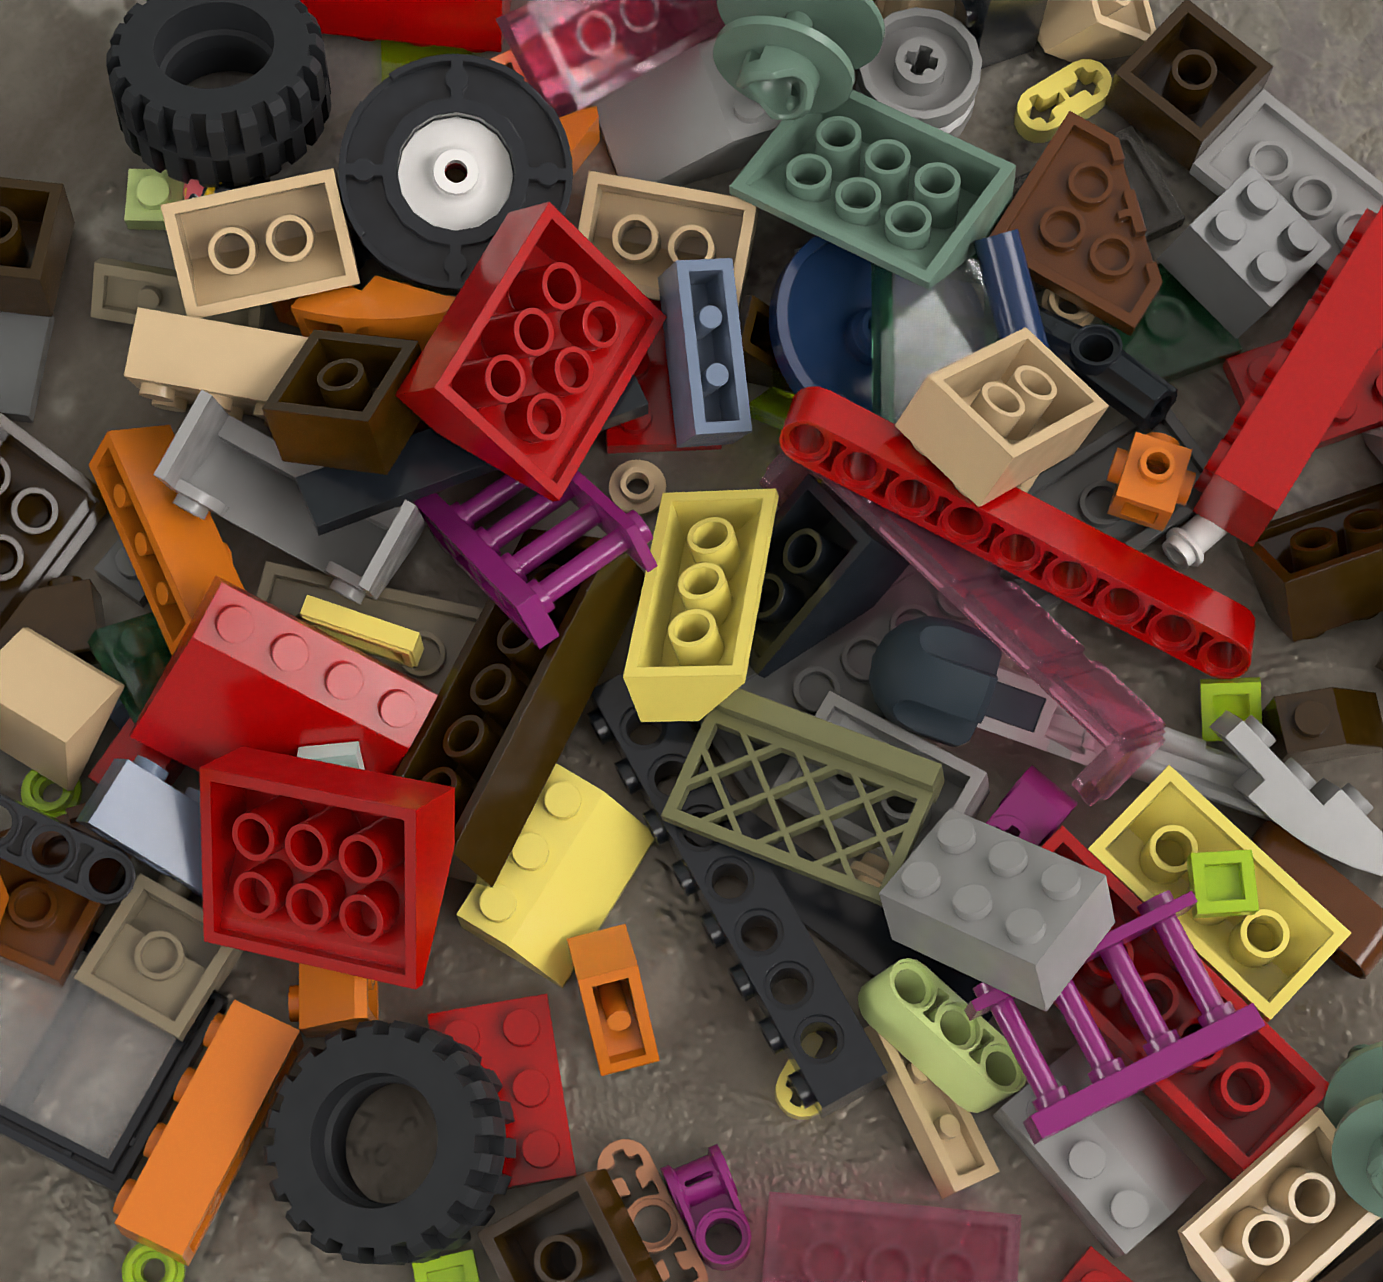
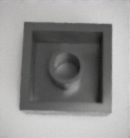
[1157,166,1332,340]

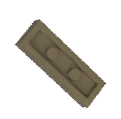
[90,257,266,329]

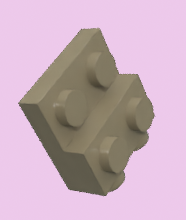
[74,873,243,1041]

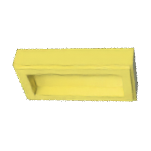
[300,595,424,668]

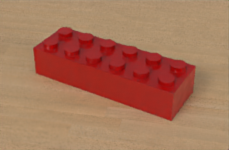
[1193,205,1383,547]
[1041,825,1329,1180]

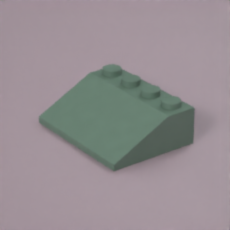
[730,89,1016,290]

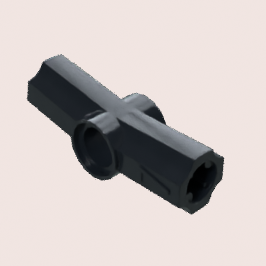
[1038,305,1178,430]

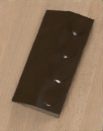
[1236,482,1383,642]

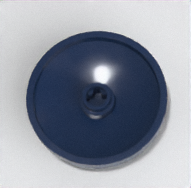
[768,236,989,424]

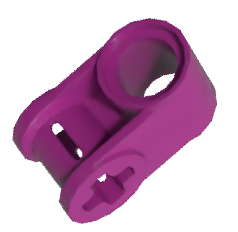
[986,765,1078,846]
[660,1144,752,1271]

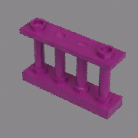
[413,470,658,649]
[964,890,1265,1145]

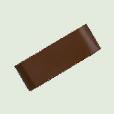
[1250,820,1383,979]

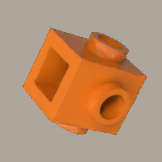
[1106,432,1196,532]

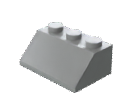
[992,1043,1207,1259]

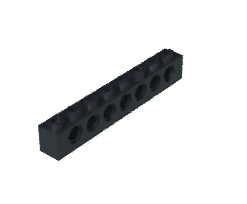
[587,672,888,1118]

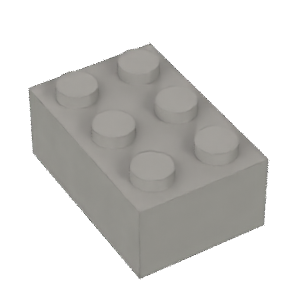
[879,808,1115,1012]

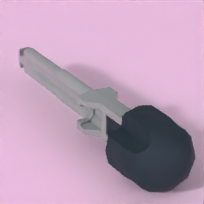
[869,616,1316,822]

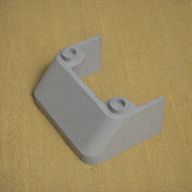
[153,389,426,605]

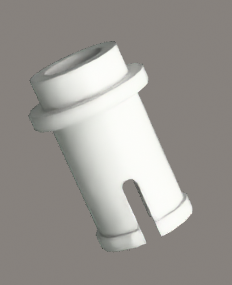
[1162,514,1228,570]

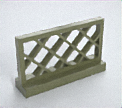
[661,688,945,906]

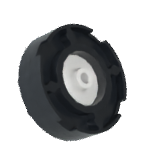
[338,54,573,295]

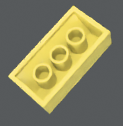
[623,488,779,722]
[1088,765,1351,1023]

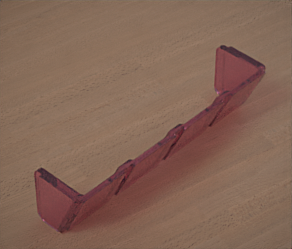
[759,451,1166,807]

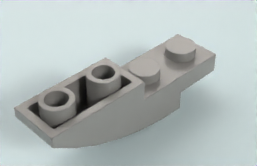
[1210,710,1383,876]

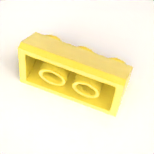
[456,763,655,989]

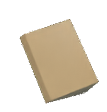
[0,627,125,791]

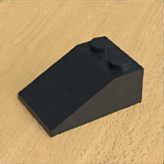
[748,473,911,678]

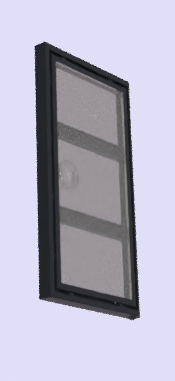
[0,931,229,1195]

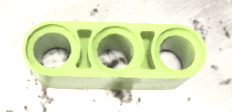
[858,958,1027,1113]

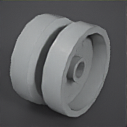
[855,7,982,137]

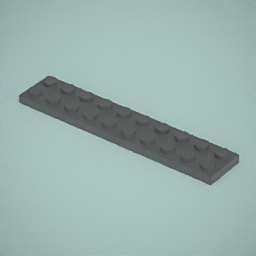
[693,409,1209,799]

